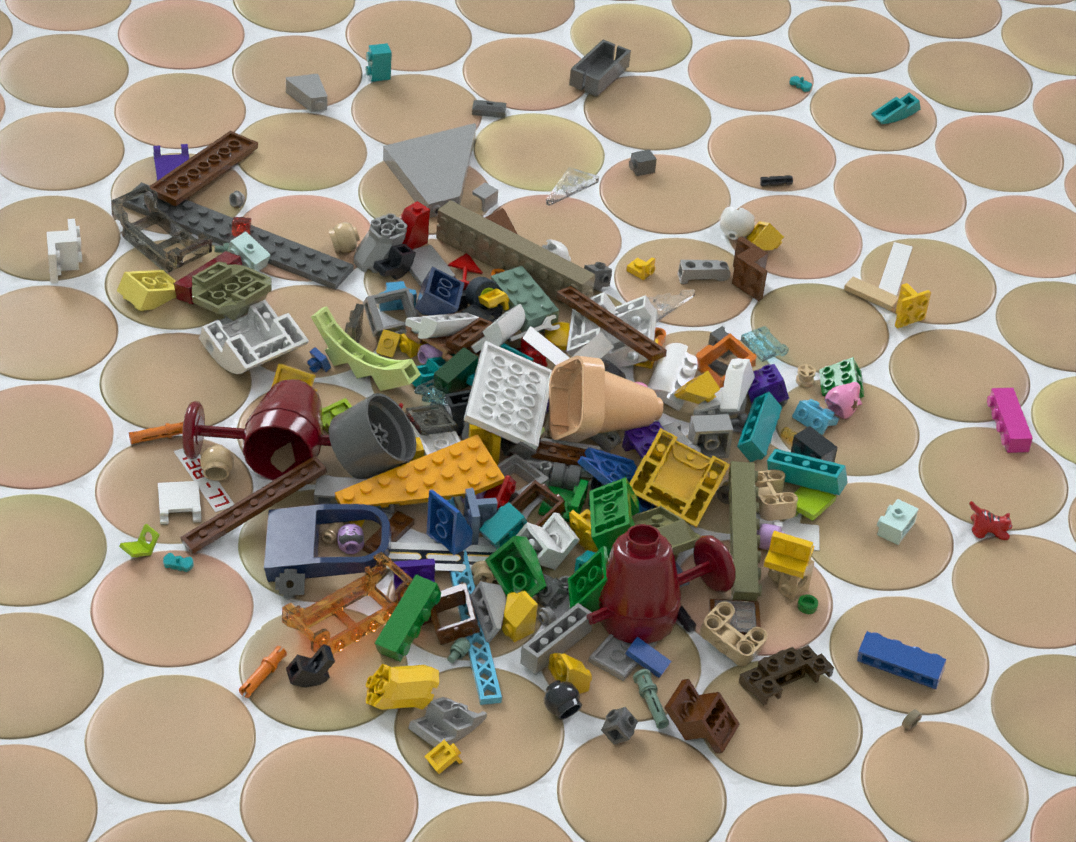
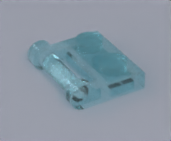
[741,326,789,362]

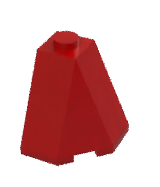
[399,201,430,250]

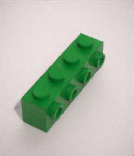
[374,575,441,662]

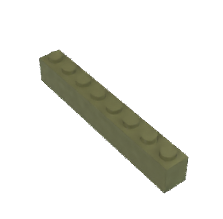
[728,461,762,601]

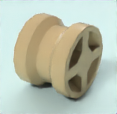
[796,364,816,388]
[471,561,494,585]

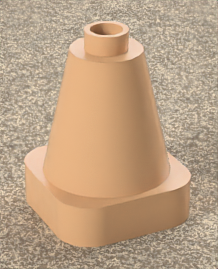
[549,355,663,442]

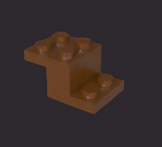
[732,236,768,301]
[664,679,740,754]

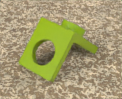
[119,524,160,558]

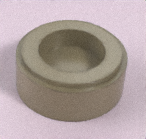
[902,709,922,730]

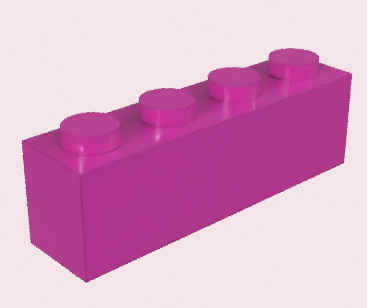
[987,388,1033,453]

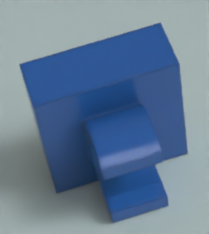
[307,347,331,373]

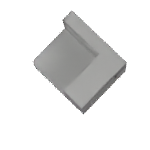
[472,182,498,212]

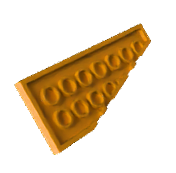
[335,435,505,508]

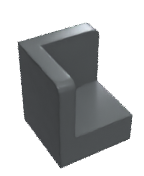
[509,437,541,460]

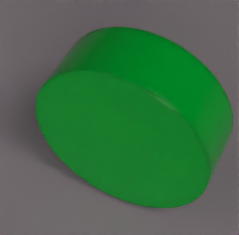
[797,594,819,614]

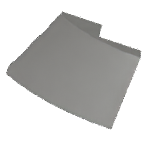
[408,697,487,747]

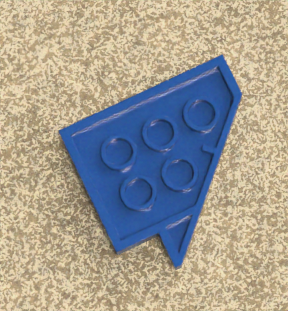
[578,447,656,514]

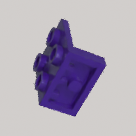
[748,364,790,405]
[622,421,665,459]
[392,559,435,605]

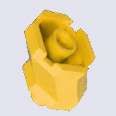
[366,664,439,710]

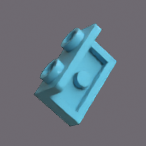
[792,399,839,435]

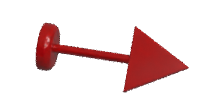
[448,253,483,291]

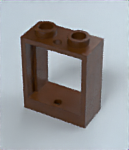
[510,480,566,527]
[431,583,480,645]

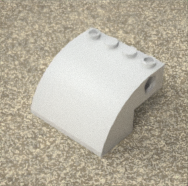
[566,292,657,368]
[199,300,309,374]

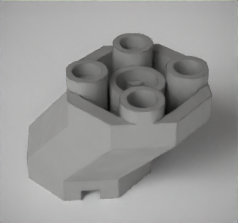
[354,213,407,273]

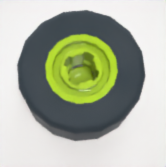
[465,277,501,310]

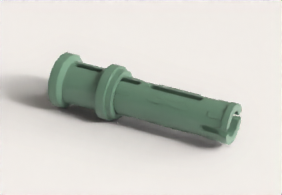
[633,669,669,729]

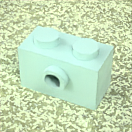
[227,231,271,271]
[877,499,919,545]

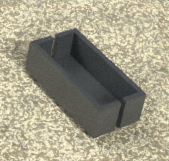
[569,39,631,96]

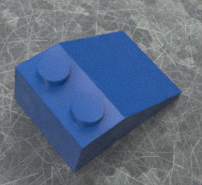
[426,489,473,555]

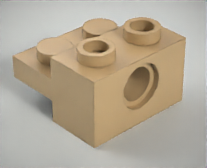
[768,559,814,601]

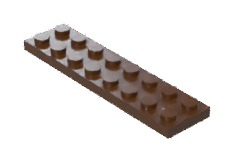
[147,131,258,206]

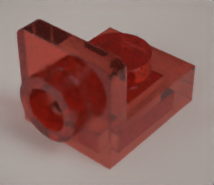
[232,217,252,236]

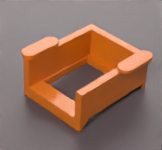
[696,333,757,388]

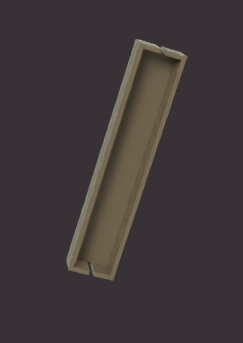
[436,200,595,309]

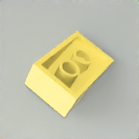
[117,270,176,311]

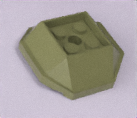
[192,262,272,321]
[632,506,701,555]

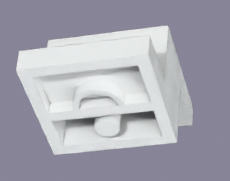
[46,219,82,283]
[516,512,580,570]

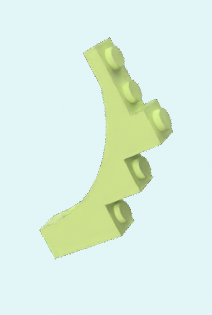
[311,306,421,391]

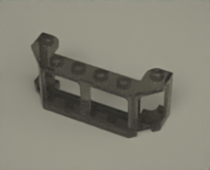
[111,185,213,273]

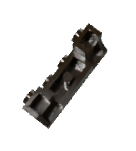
[739,645,834,706]

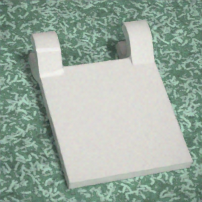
[508,315,560,342]
[158,481,201,524]

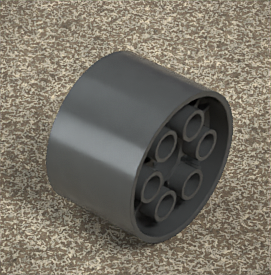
[329,393,416,479]

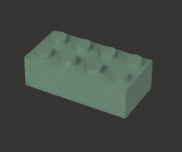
[490,266,559,333]

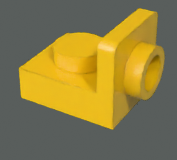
[626,257,656,280]
[478,288,509,310]
[424,739,463,774]

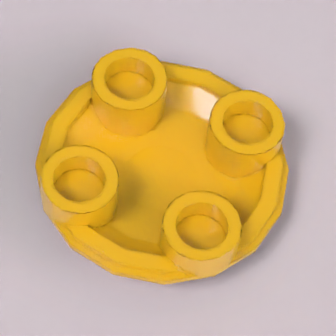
[544,322,570,350]

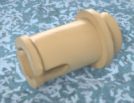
[321,522,344,544]

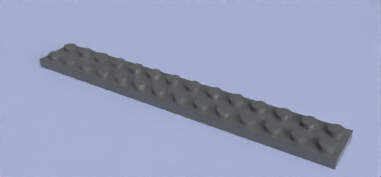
[121,182,354,290]

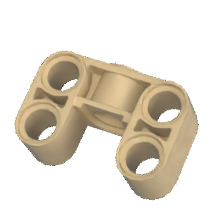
[755,470,798,521]
[700,601,767,666]

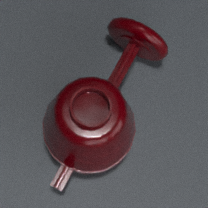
[182,379,331,481]
[586,524,736,644]

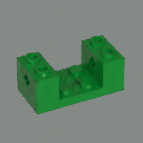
[589,477,640,558]

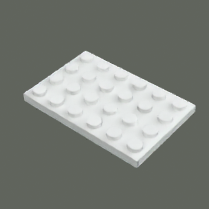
[464,341,552,450]

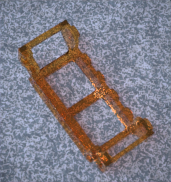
[282,551,413,654]

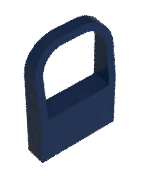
[264,504,391,582]

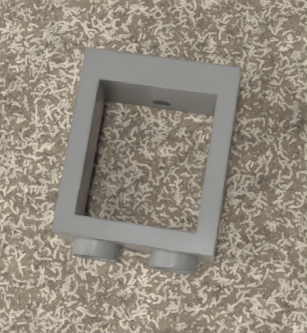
[363,288,419,337]
[497,454,549,504]

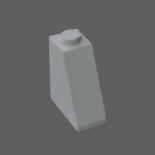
[286,74,328,112]

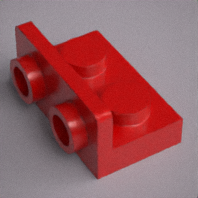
[483,475,517,511]

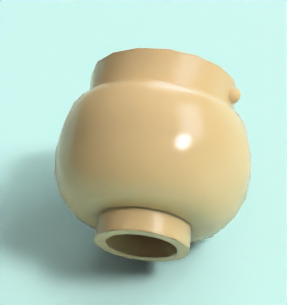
[329,222,360,253]
[200,444,234,481]

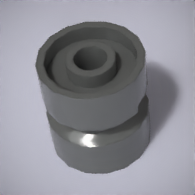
[550,462,582,491]

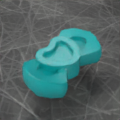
[789,76,812,92]
[163,553,194,572]

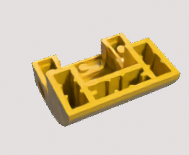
[629,428,730,528]

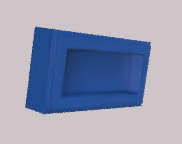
[625,637,671,678]

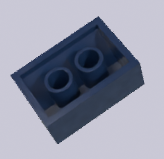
[415,266,464,316]

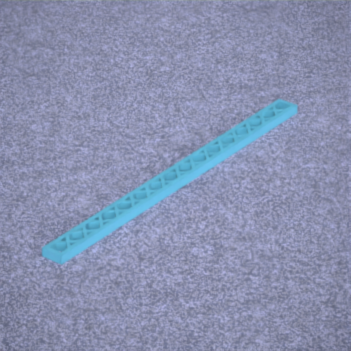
[446,497,502,705]

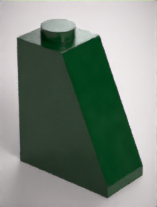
[434,348,478,394]

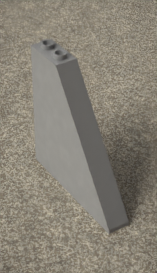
[383,123,476,218]

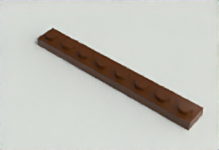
[556,286,667,362]
[180,456,327,554]

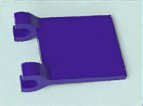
[153,144,189,181]

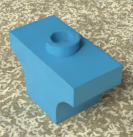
[379,281,417,312]

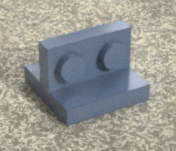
[463,488,497,545]

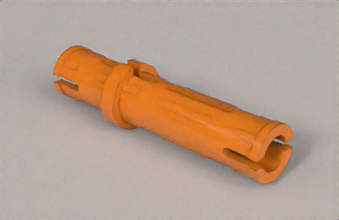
[129,422,183,445]
[239,646,287,698]

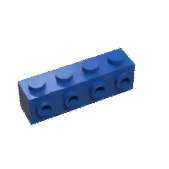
[857,631,946,690]

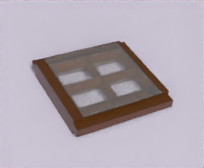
[709,599,761,640]

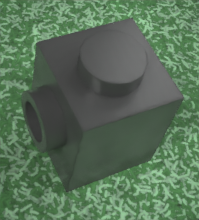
[629,149,657,176]

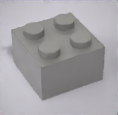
[688,414,733,458]

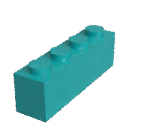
[737,392,782,462]
[767,449,848,495]

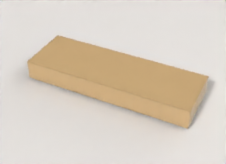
[844,276,899,311]

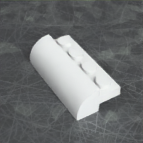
[472,304,525,353]
[405,313,479,339]
[648,343,697,411]

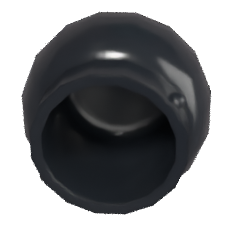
[544,680,582,720]

